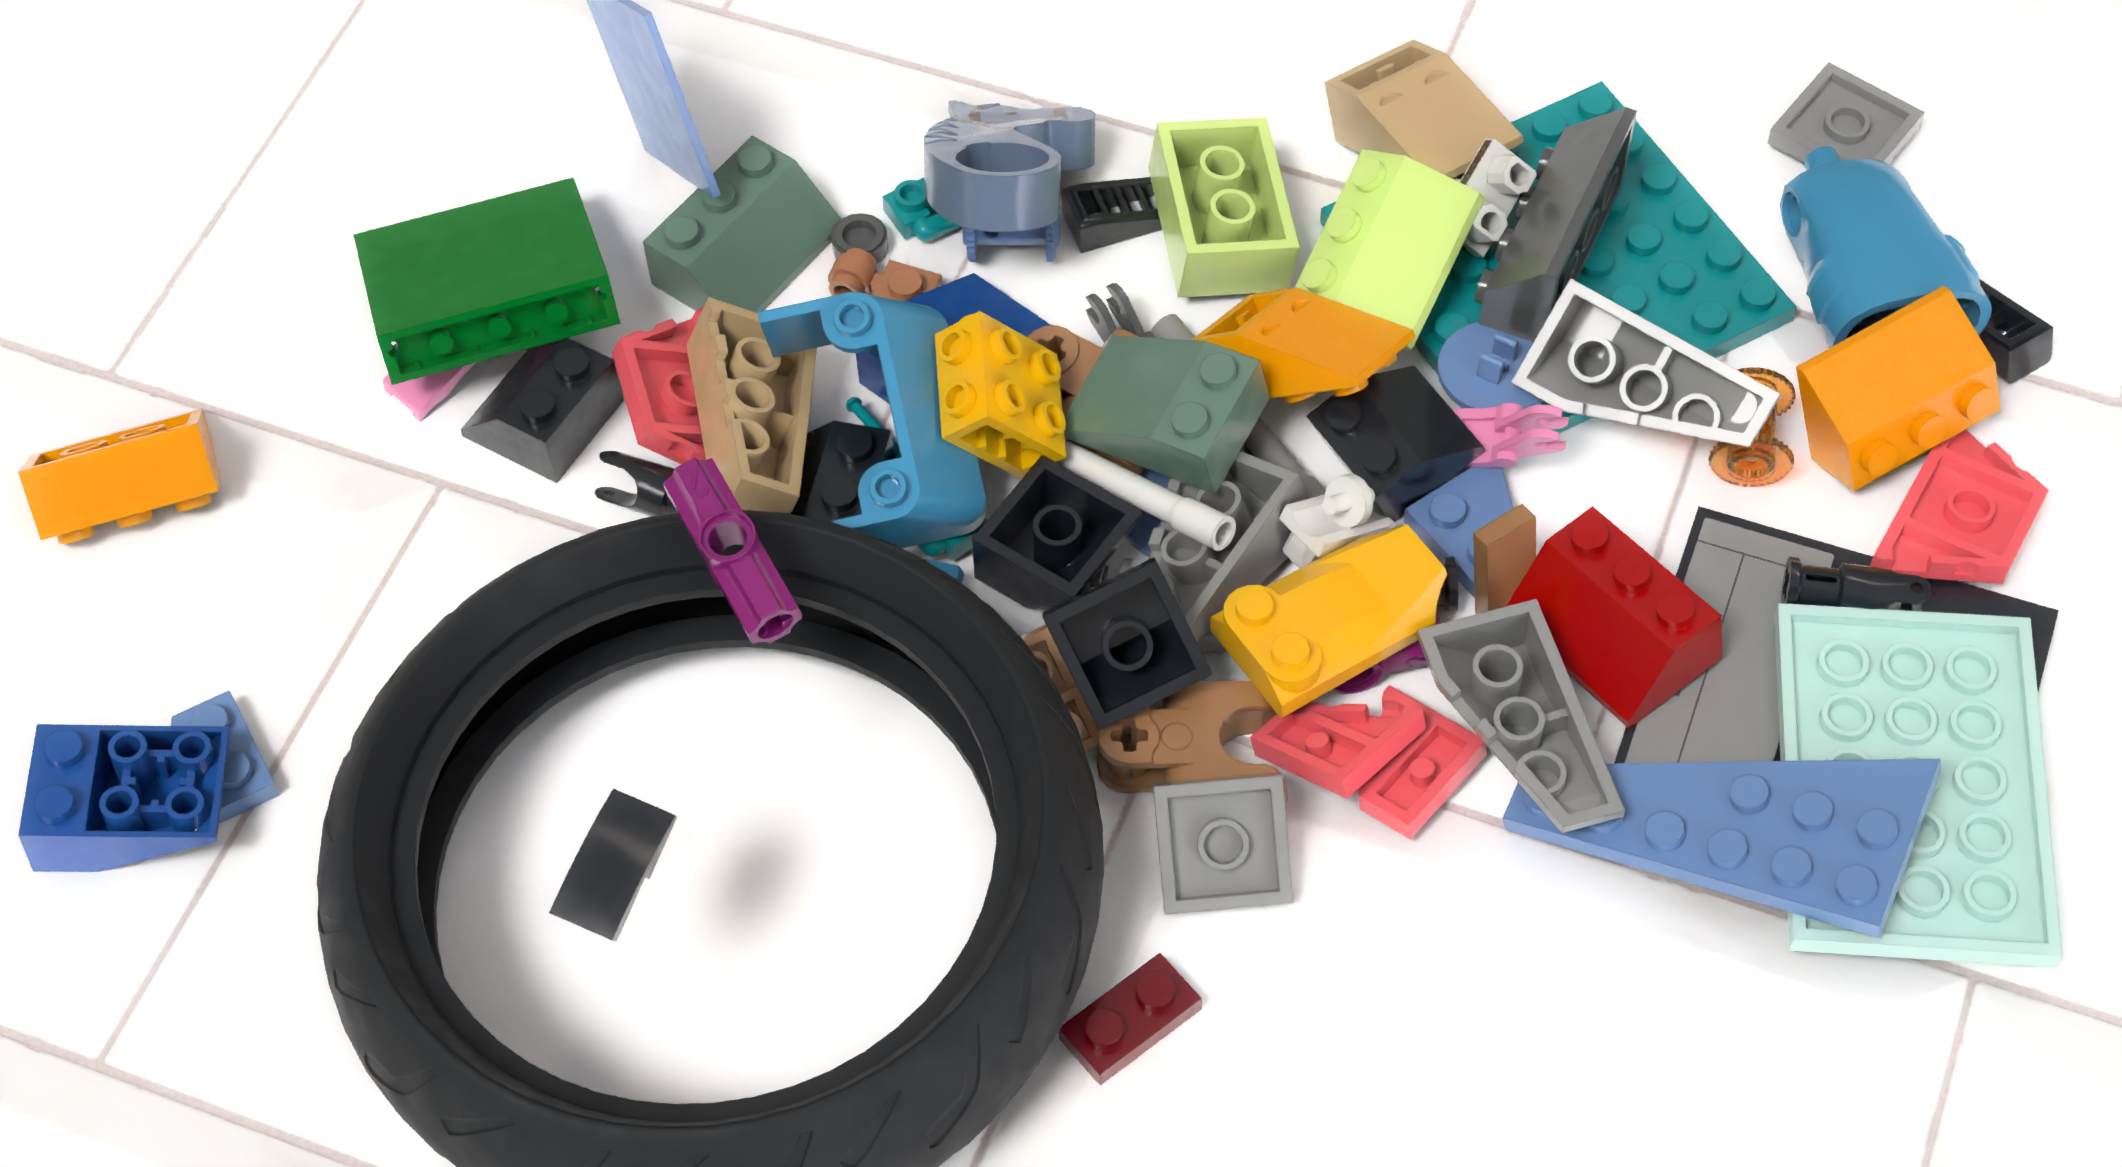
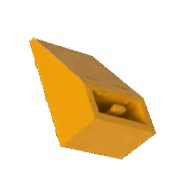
[1191,287,1416,403]

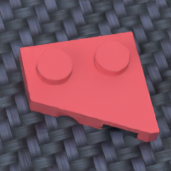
[1358,685,1487,840]
[1250,702,1427,798]

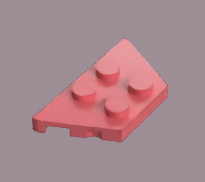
[611,307,706,464]
[1870,429,2049,584]

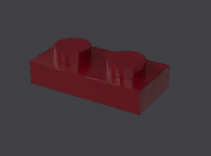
[1058,953,1202,1086]

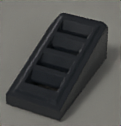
[1061,177,1162,253]
[1979,279,2054,384]

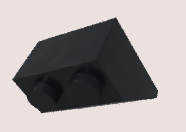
[460,338,623,483]
[1306,365,1486,522]
[791,420,895,521]
[972,455,1142,607]
[1042,557,1213,731]

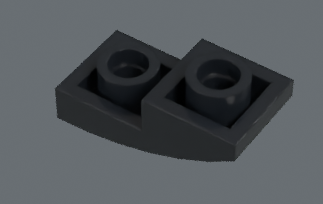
[549,788,678,942]

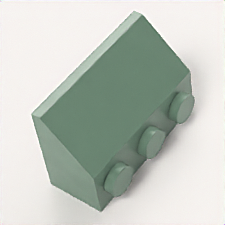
[643,135,841,313]

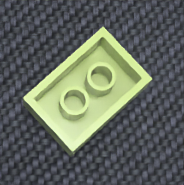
[1148,117,1300,298]

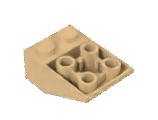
[1324,39,1524,179]

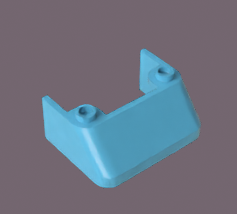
[758,292,987,548]

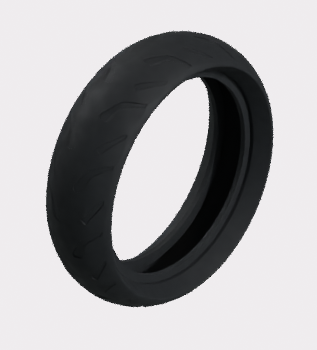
[316,510,1104,1167]

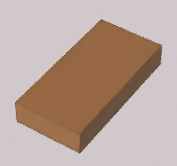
[1473,504,1536,614]

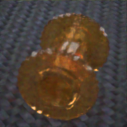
[1708,367,1796,487]

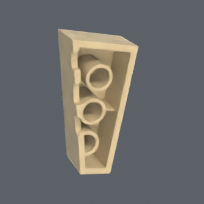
[686,297,817,514]

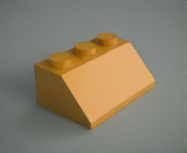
[1796,286,2001,492]
[18,408,221,544]

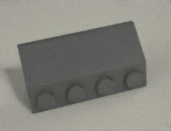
[1474,107,1637,342]

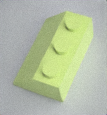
[1294,149,1485,350]

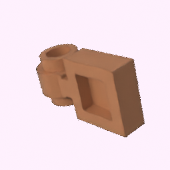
[828,248,943,301]

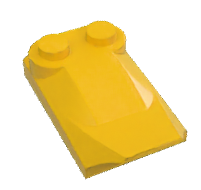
[1210,524,1447,719]

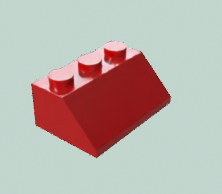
[1507,506,1722,729]

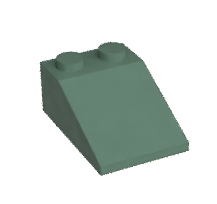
[1064,335,1270,495]

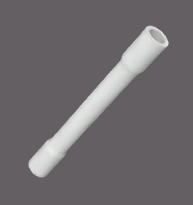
[1056,439,1236,551]

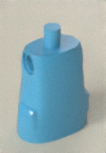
[1780,146,1992,348]

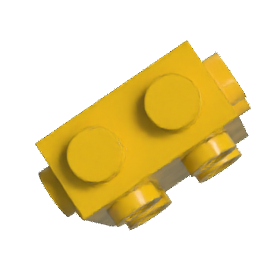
[934,311,1066,479]

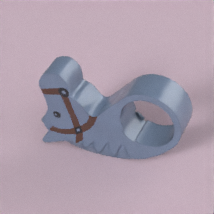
[924,100,1096,232]

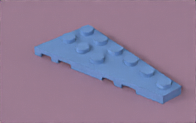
[1502,759,1941,938]

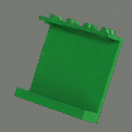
[353,177,621,385]

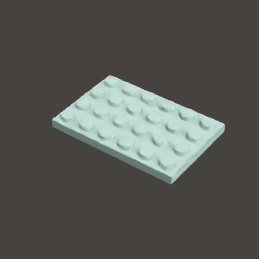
[1774,603,2063,968]

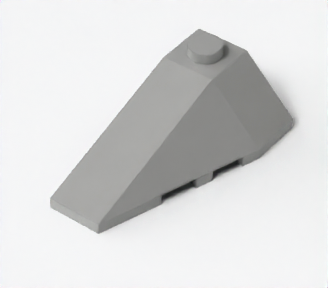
[1511,278,1782,447]
[1148,451,1309,641]
[1417,599,1625,833]

